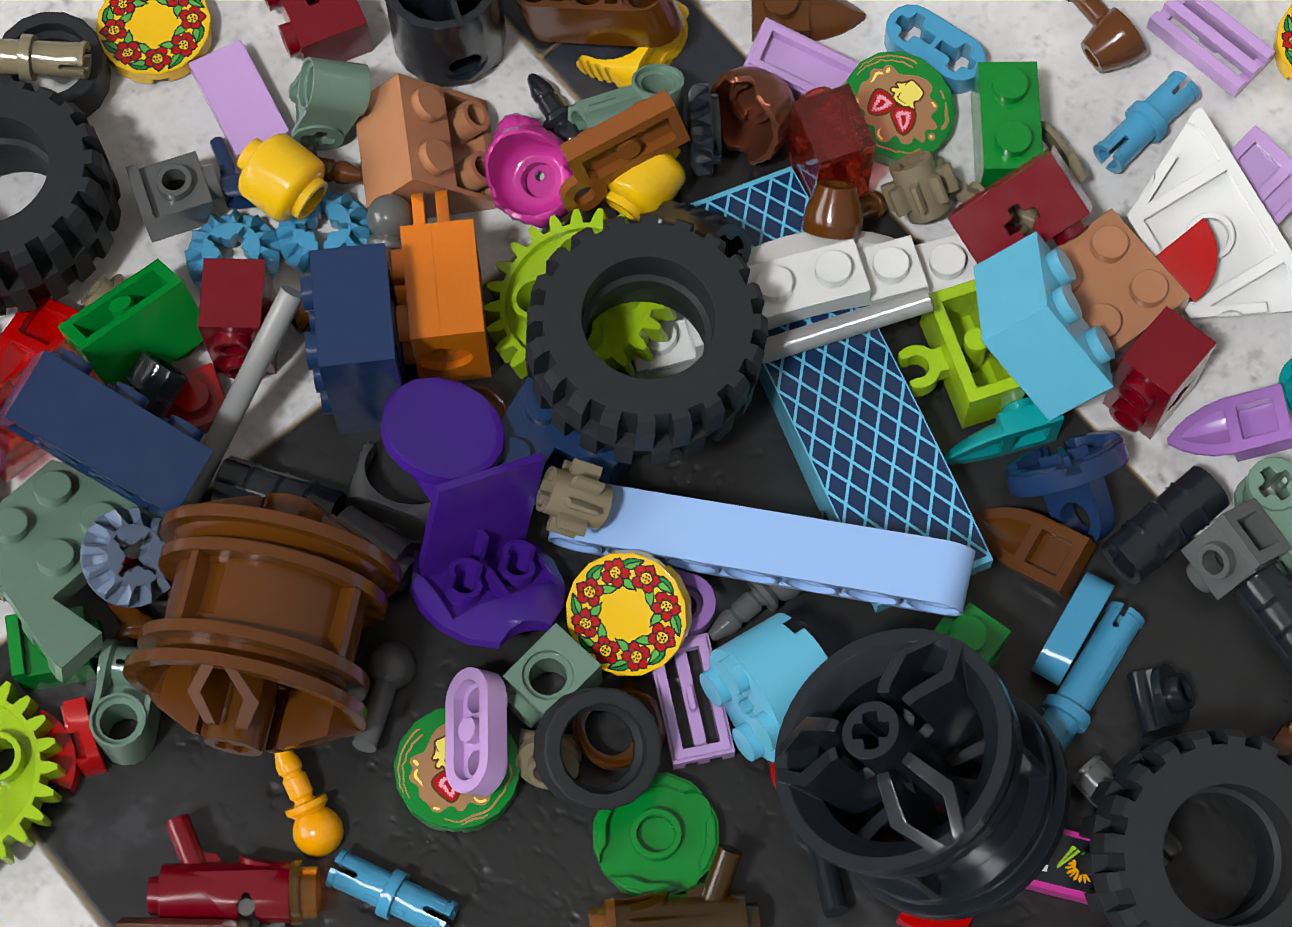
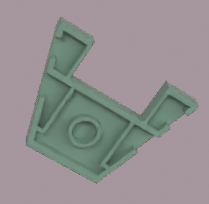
[0,460,191,683]

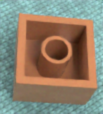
[1058,208,1191,373]

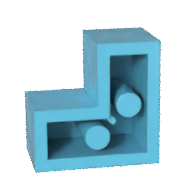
[973,231,1115,421]

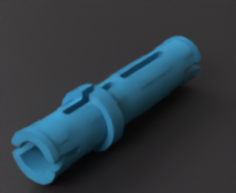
[1041,601,1145,753]

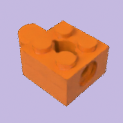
[390,190,492,381]

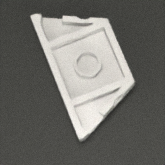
[1125,106,1292,320]

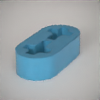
[884,4,985,94]
[1031,571,1115,686]

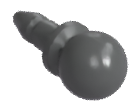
[366,194,413,276]
[708,581,802,641]

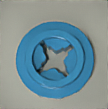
[275,189,371,274]
[184,208,281,290]

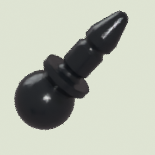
[527,73,584,142]

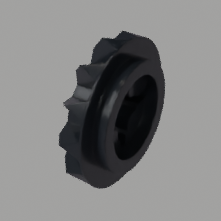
[687,81,722,176]

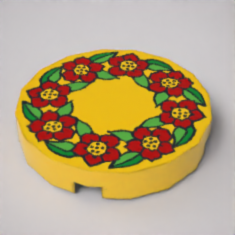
[96,0,213,84]
[566,550,692,676]

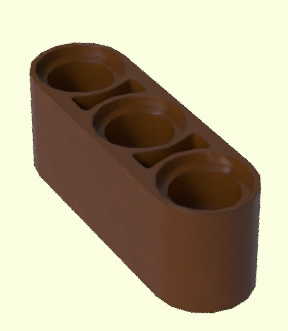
[514,0,684,48]

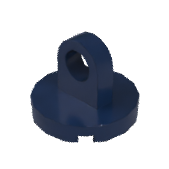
[1005,431,1129,544]

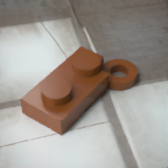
[559,89,691,212]

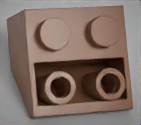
[356,73,496,218]

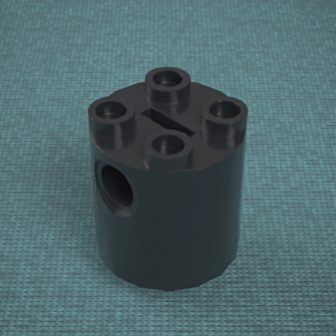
[385,0,506,87]

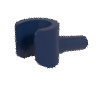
[210,137,256,210]

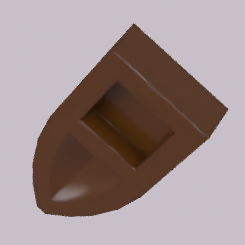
[751,0,866,42]
[972,507,1097,599]

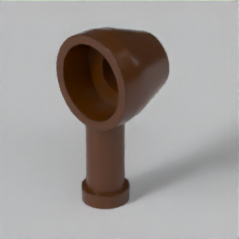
[1067,0,1147,73]
[802,179,887,239]

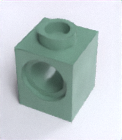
[503,623,603,728]

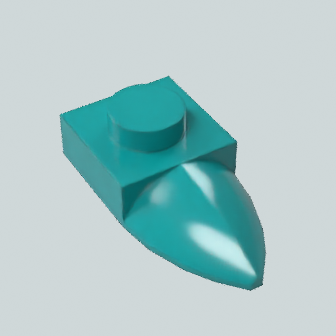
[944,397,1064,464]

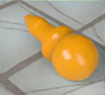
[274,750,344,857]

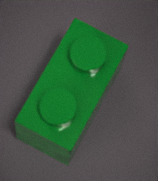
[970,61,1043,188]
[58,258,203,386]

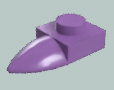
[1167,383,1292,462]

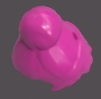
[483,113,577,228]

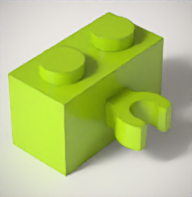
[896,279,1025,429]

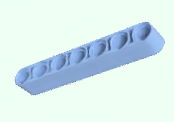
[548,484,976,616]

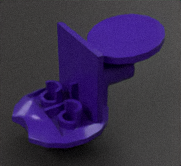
[380,377,565,649]

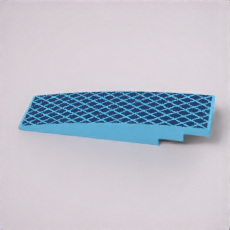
[691,166,993,613]

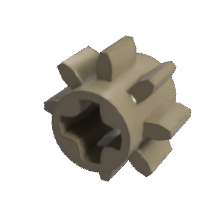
[880,151,959,224]
[536,457,613,539]

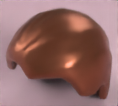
[710,66,797,165]

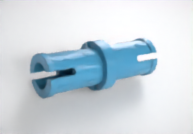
[1093,71,1200,174]
[325,848,459,927]

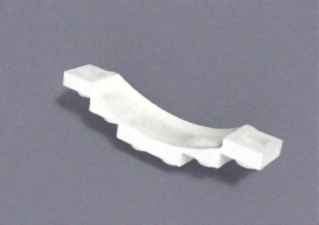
[632,231,977,374]

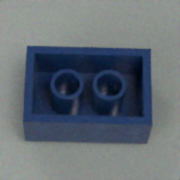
[300,242,408,434]
[0,347,213,517]

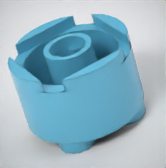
[699,613,828,762]

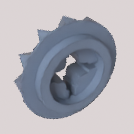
[80,507,171,608]

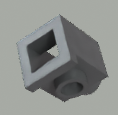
[125,151,224,243]
[1181,498,1292,600]

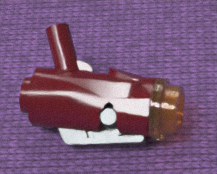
[147,814,322,927]

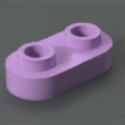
[445,667,508,797]

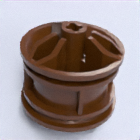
[122,493,402,756]

